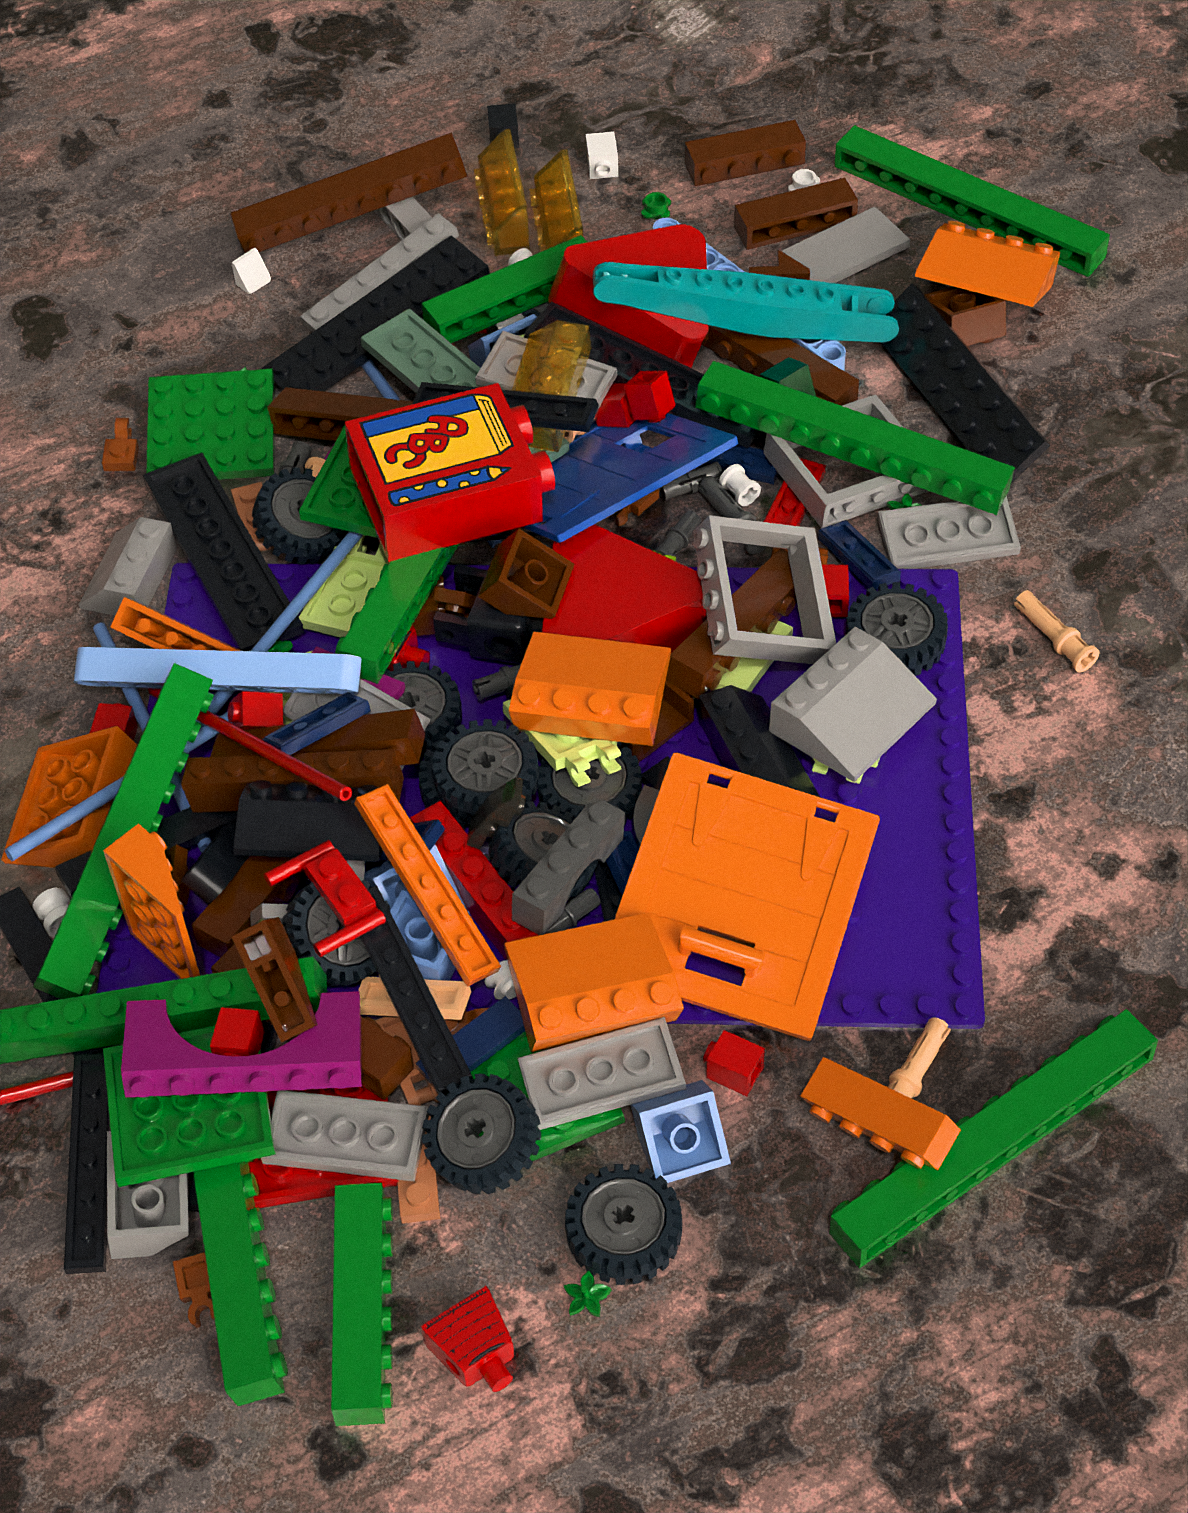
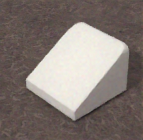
[232,248,271,294]

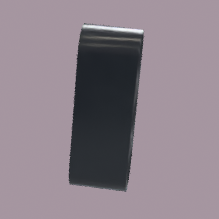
[181,819,249,905]

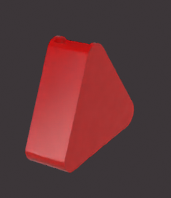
[548,224,709,368]
[542,524,707,653]

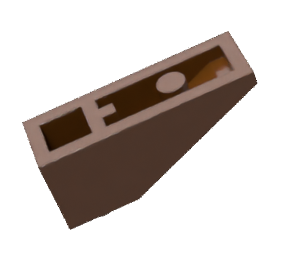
[232,917,317,1043]

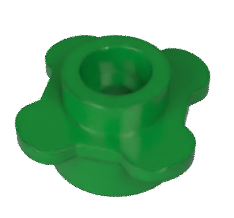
[641,192,671,219]

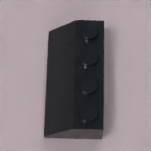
[699,685,820,797]
[233,780,383,862]

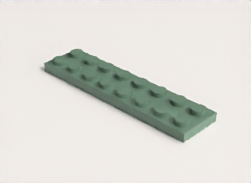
[361,309,569,463]

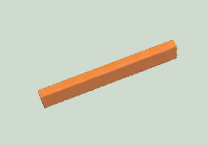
[354,784,501,987]

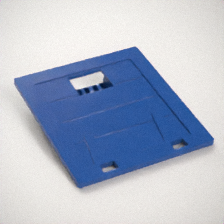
[523,413,738,543]

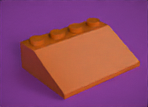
[915,221,1060,307]
[509,632,671,746]
[1,726,137,868]
[103,823,200,979]
[504,912,684,1052]

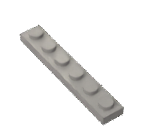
[300,213,459,332]

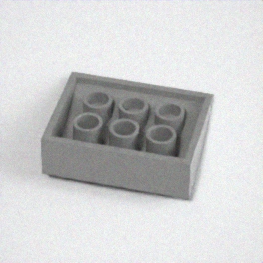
[769,627,937,782]

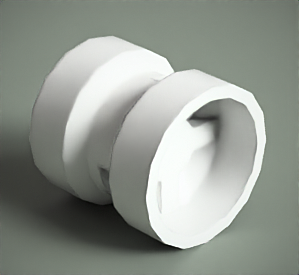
[33,887,70,938]

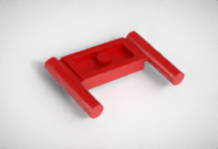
[263,840,386,958]

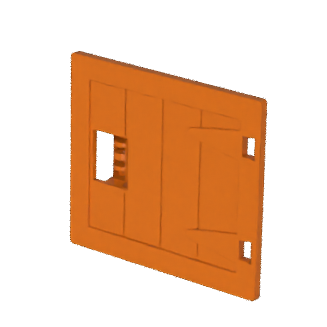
[614,753,880,1041]

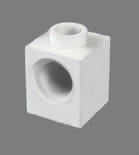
[586,132,618,179]

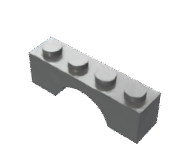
[512,796,625,935]

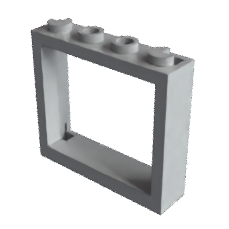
[763,395,929,528]
[693,515,836,664]

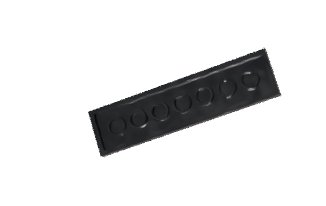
[261,235,490,392]
[881,283,1051,483]
[524,301,760,449]
[143,452,304,651]

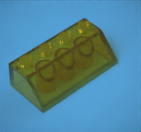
[473,129,530,256]
[529,149,583,252]
[511,320,591,452]

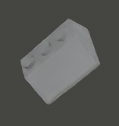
[79,517,177,616]
[107,1131,189,1259]

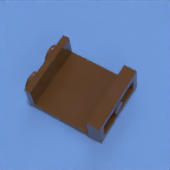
[621,681,694,763]

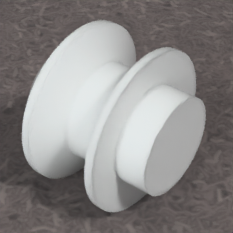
[485,960,516,1000]

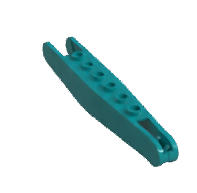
[593,262,899,342]

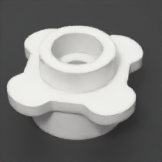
[788,169,820,191]

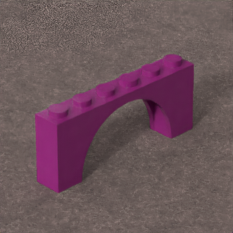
[121,991,362,1097]

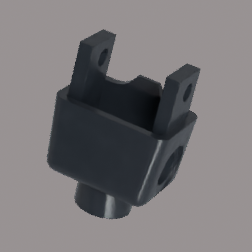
[433,563,544,664]

